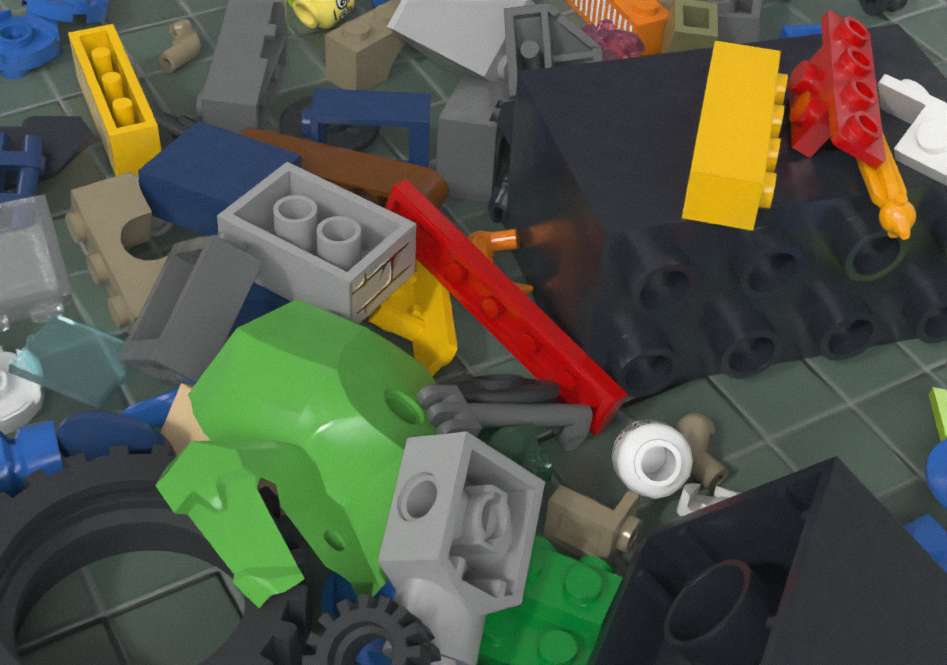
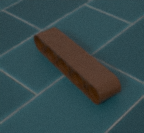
[239,127,449,210]

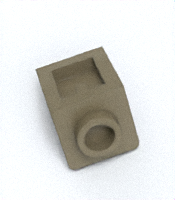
[543,484,643,565]

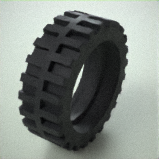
[0,444,311,665]

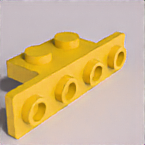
[368,258,458,377]

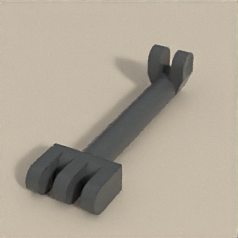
[417,385,593,451]

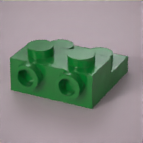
[477,534,623,665]

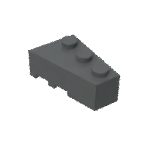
[428,77,510,204]

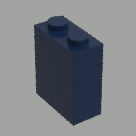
[138,121,302,236]

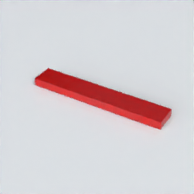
[385,179,628,436]

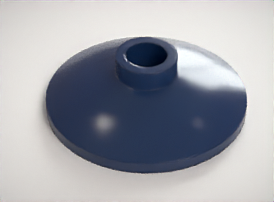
[56,411,177,461]

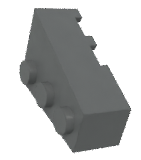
[196,0,289,134]

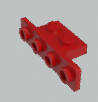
[787,10,886,169]

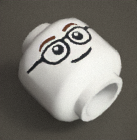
[612,419,693,499]

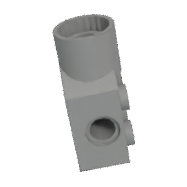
[378,432,545,665]

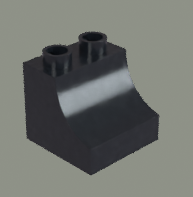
[586,456,947,665]

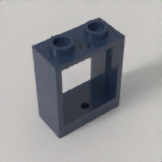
[302,88,431,168]

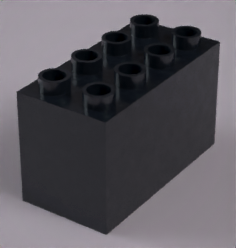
[504,24,947,397]

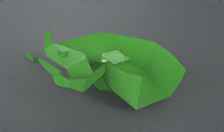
[155,299,437,608]

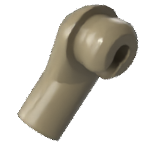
[159,18,201,73]
[675,412,729,491]

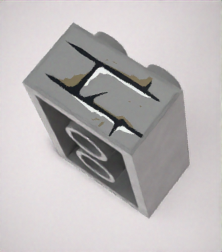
[217,162,416,324]

